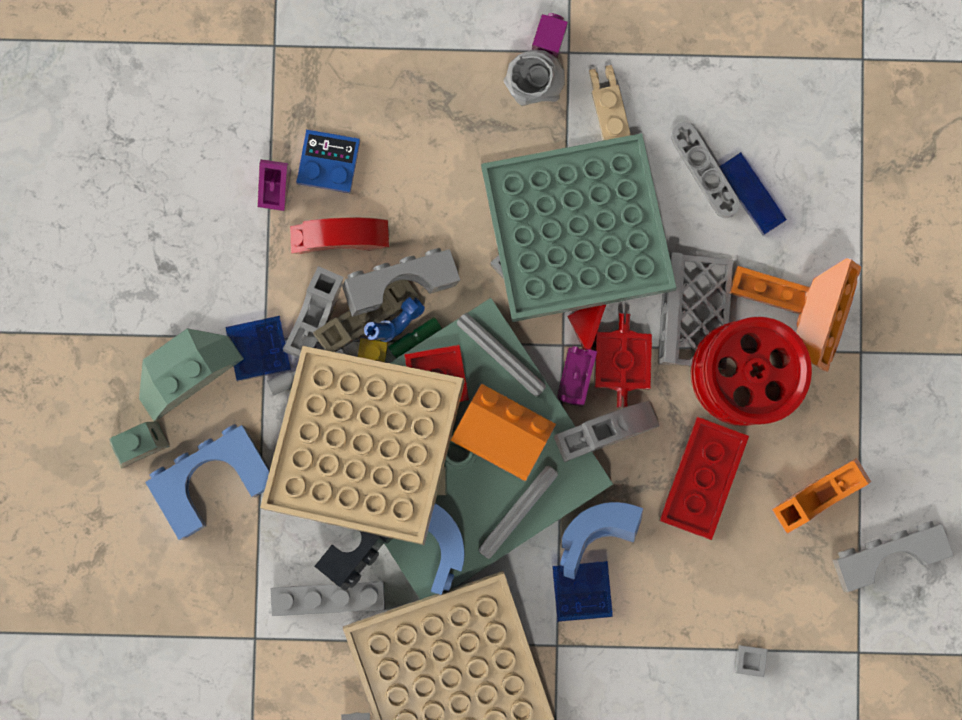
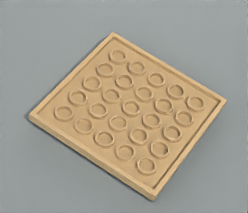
[260,346,465,545]
[343,571,554,720]

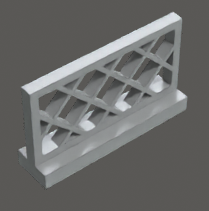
[658,252,733,369]

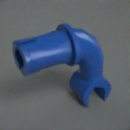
[364,297,425,342]

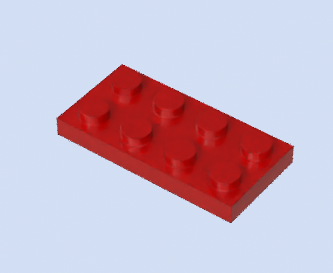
[659,417,749,540]

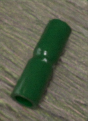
[388,317,442,359]

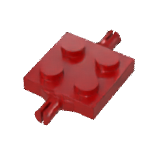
[595,313,652,408]

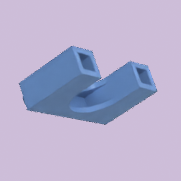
[145,424,270,540]

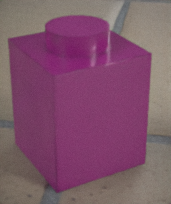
[532,13,568,59]

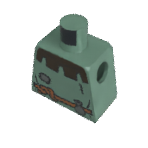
[109,421,170,469]

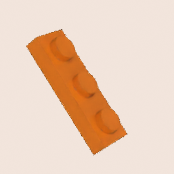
[729,266,809,315]

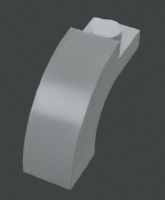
[283,266,344,358]

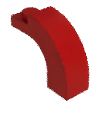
[290,217,389,254]

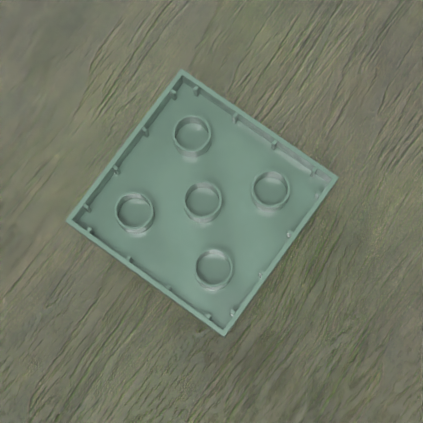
[384,298,613,600]

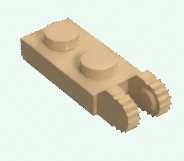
[589,65,631,141]

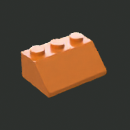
[450,384,556,481]

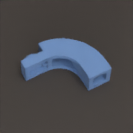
[560,502,643,579]
[428,504,465,595]

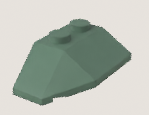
[139,328,244,422]

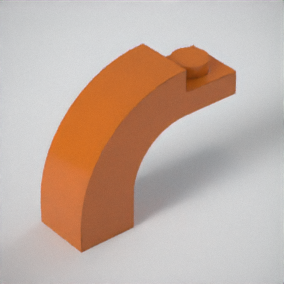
[772,458,872,533]

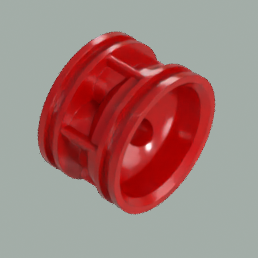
[690,317,812,426]

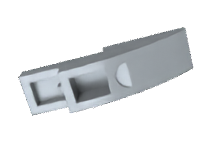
[554,401,660,463]

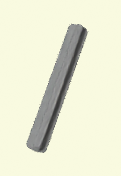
[457,313,546,397]
[479,466,558,559]

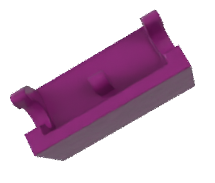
[557,346,597,407]

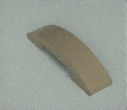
[313,280,418,352]

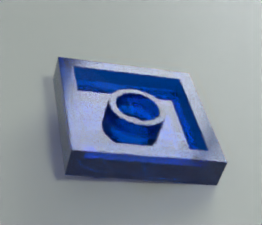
[225,316,291,382]
[552,561,613,622]

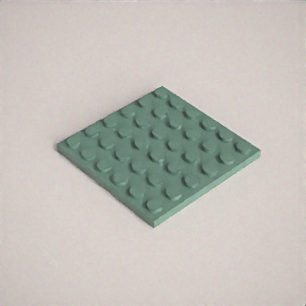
[481,133,677,322]

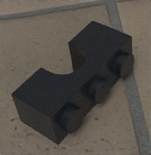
[314,531,393,591]

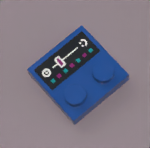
[296,129,360,194]

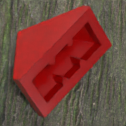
[567,304,607,350]

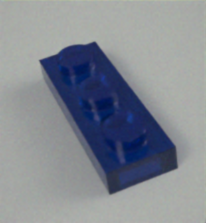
[719,152,787,236]

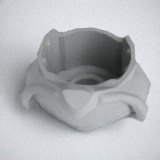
[503,50,565,106]

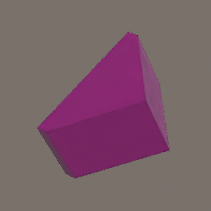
[257,159,291,211]

